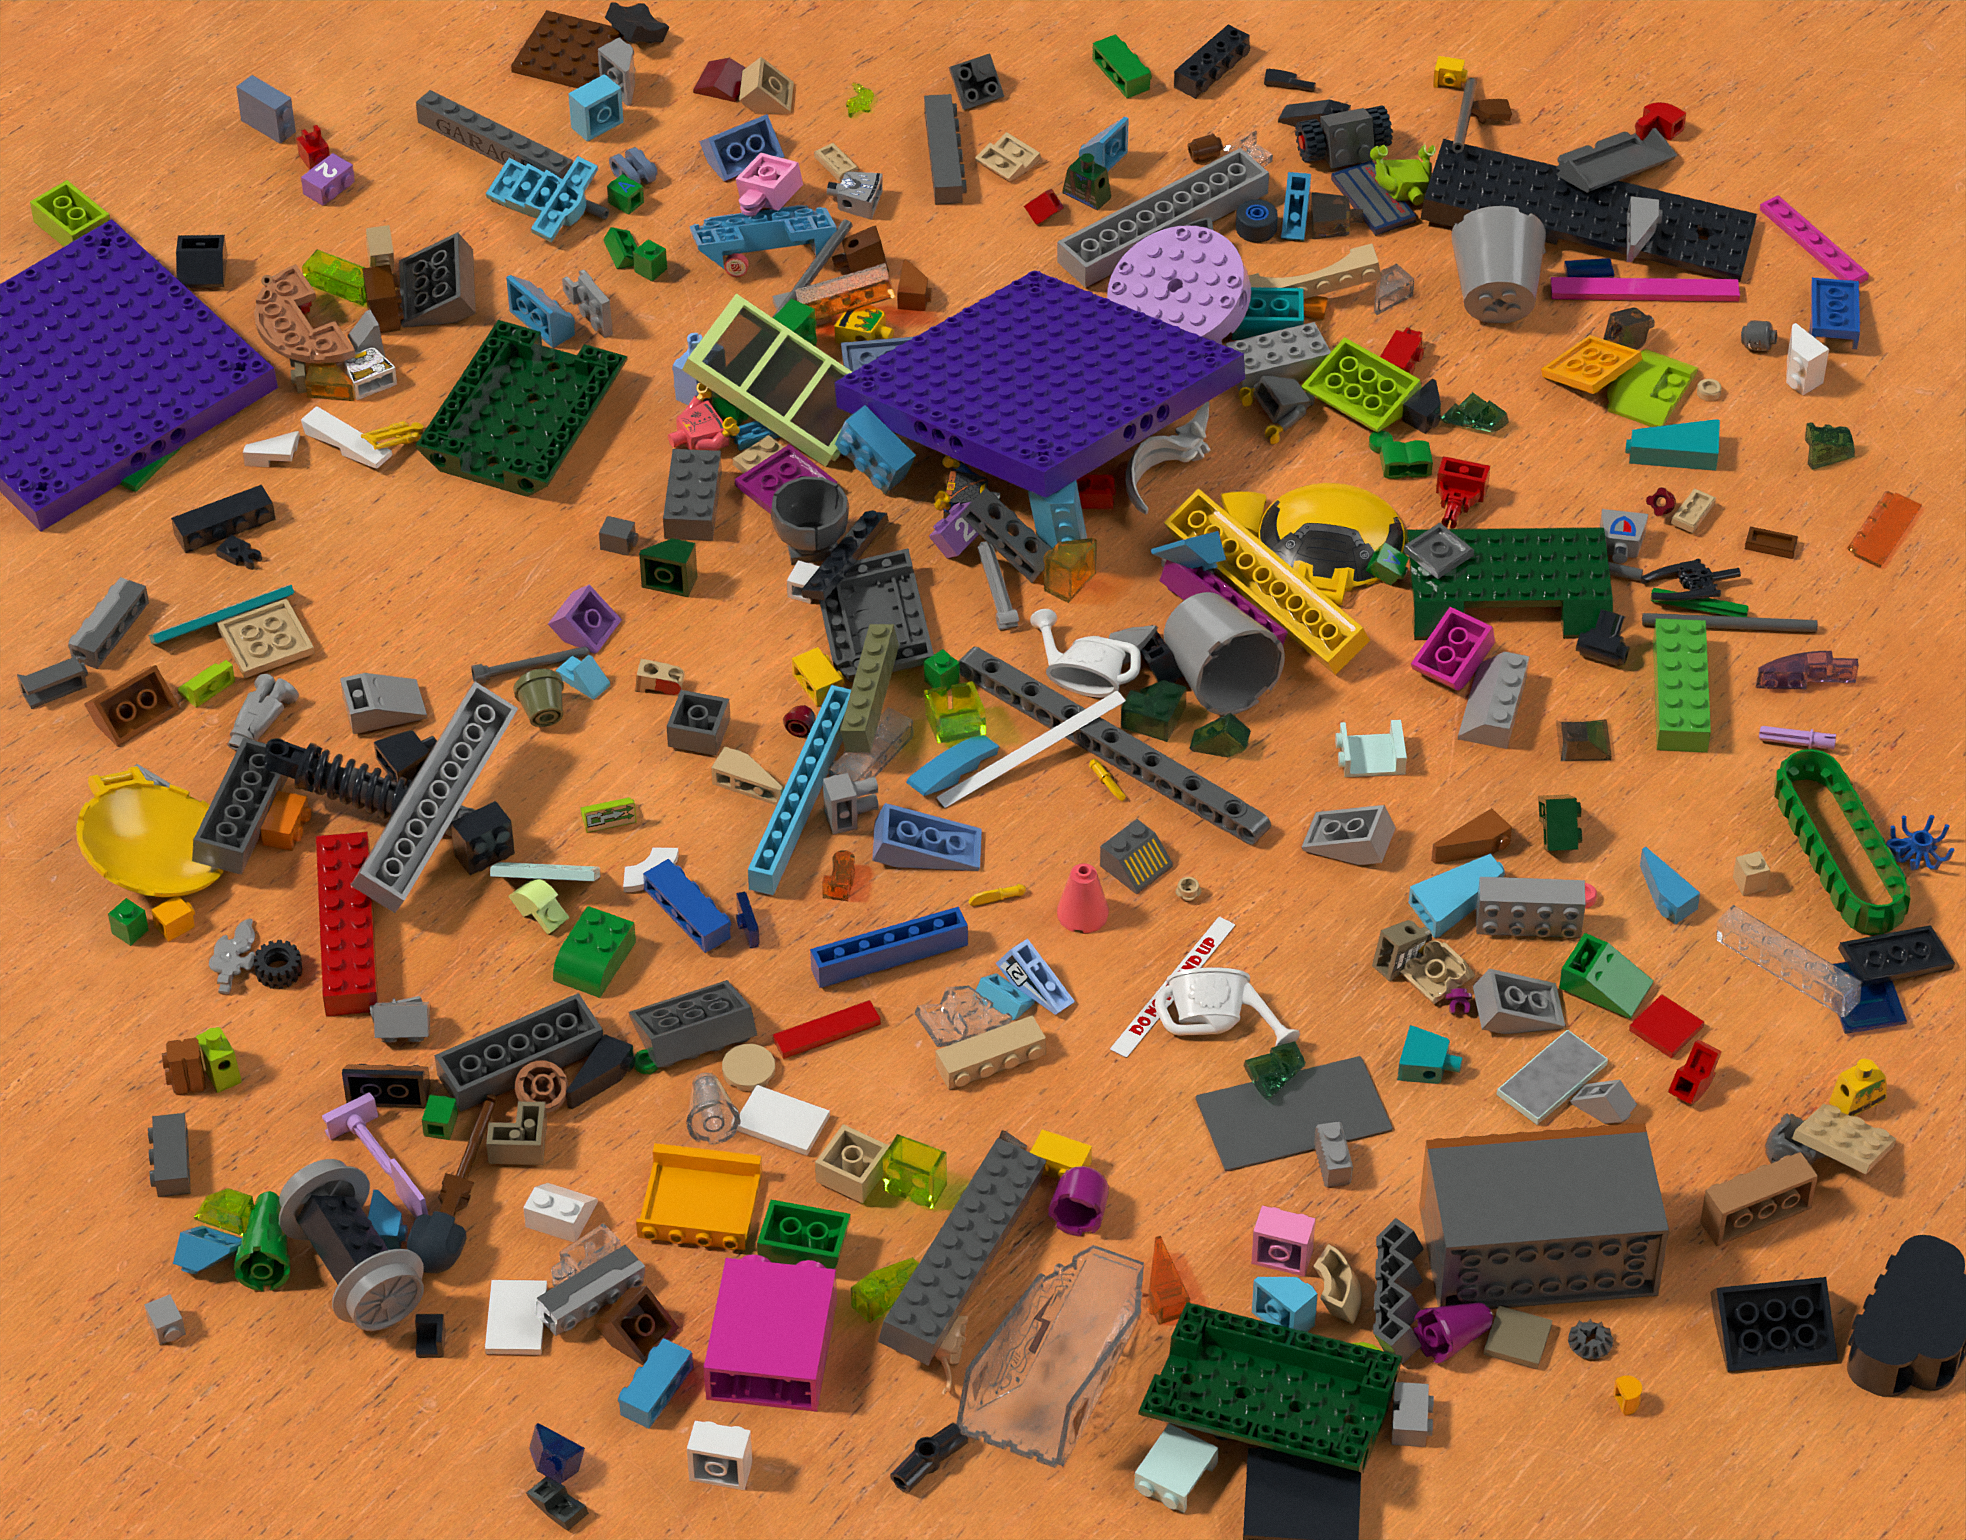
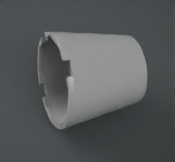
[1452,206,1546,323]
[1164,592,1285,715]

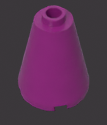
[1414,1303,1493,1363]

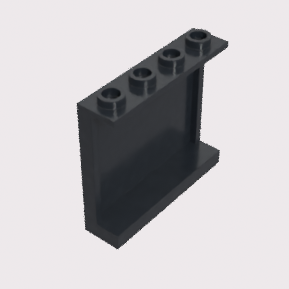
[1243,1447,1361,1540]

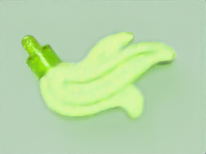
[846,83,874,118]

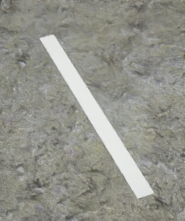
[936,690,1126,808]

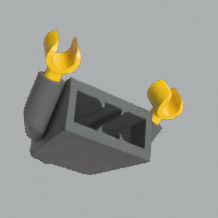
[1239,376,1315,444]

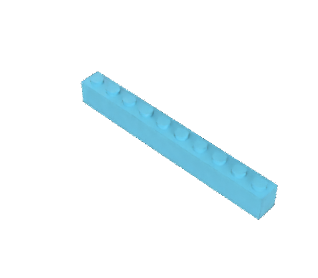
[748,685,851,895]

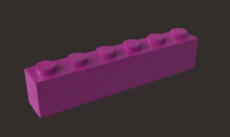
[1159,560,1288,646]

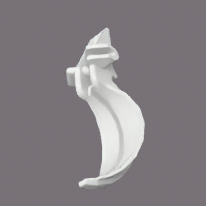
[1126,402,1210,515]

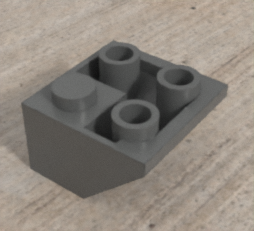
[948,53,1004,110]

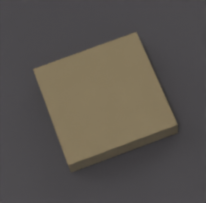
[1484,1306,1553,1369]

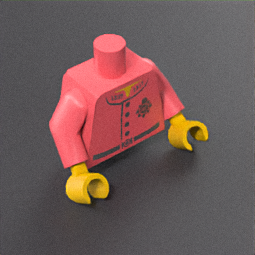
[668,382,740,451]

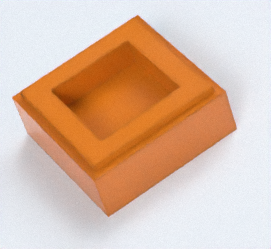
[1304,296,1328,319]

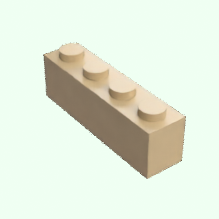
[366,225,394,271]
[935,1015,1046,1090]

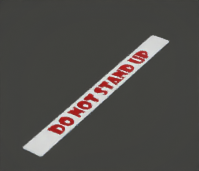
[1110,917,1235,1057]

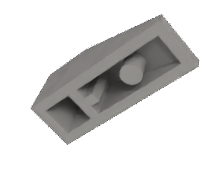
[1627,197,1663,262]

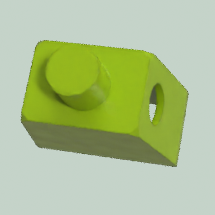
[195,1027,242,1093]

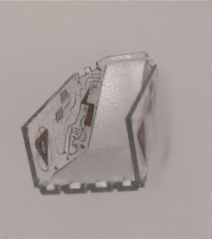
[956,1245,1144,1468]

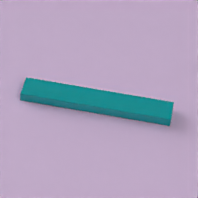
[148,585,295,644]

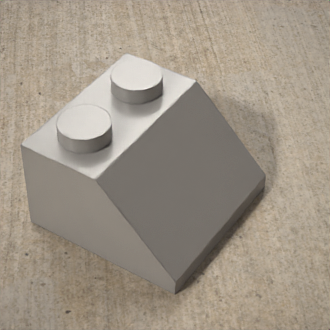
[598,38,636,106]

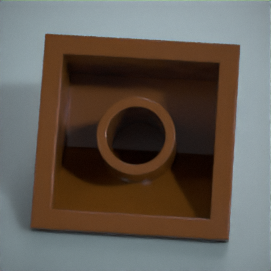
[595,1286,679,1365]

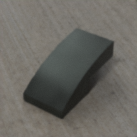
[526,1476,589,1531]

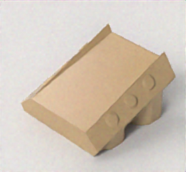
[1399,940,1475,1004]

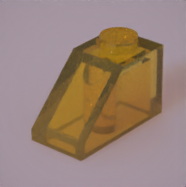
[305,363,355,401]

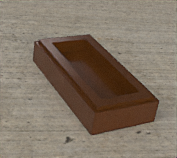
[1744,526,1798,559]

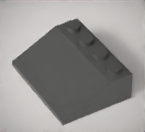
[399,232,476,328]
[629,980,757,1068]

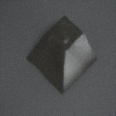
[1556,719,1612,761]

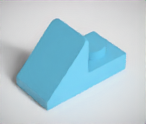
[556,655,610,700]

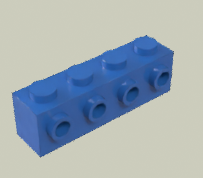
[643,858,731,953]

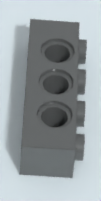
[960,488,1058,583]

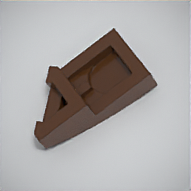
[1471,99,1512,124]

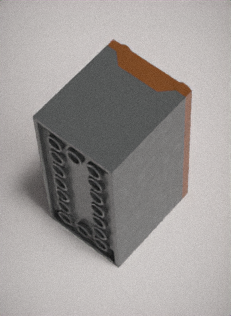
[1419,1123,1669,1309]

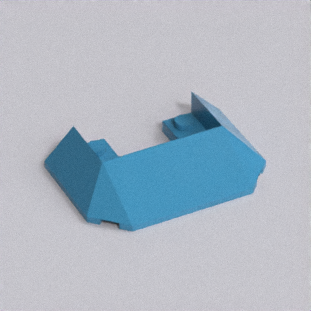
[690,205,837,269]

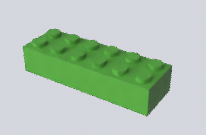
[1653,618,1711,753]

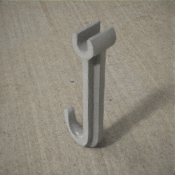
[978,541,1019,630]

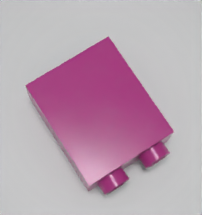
[704,1255,837,1412]

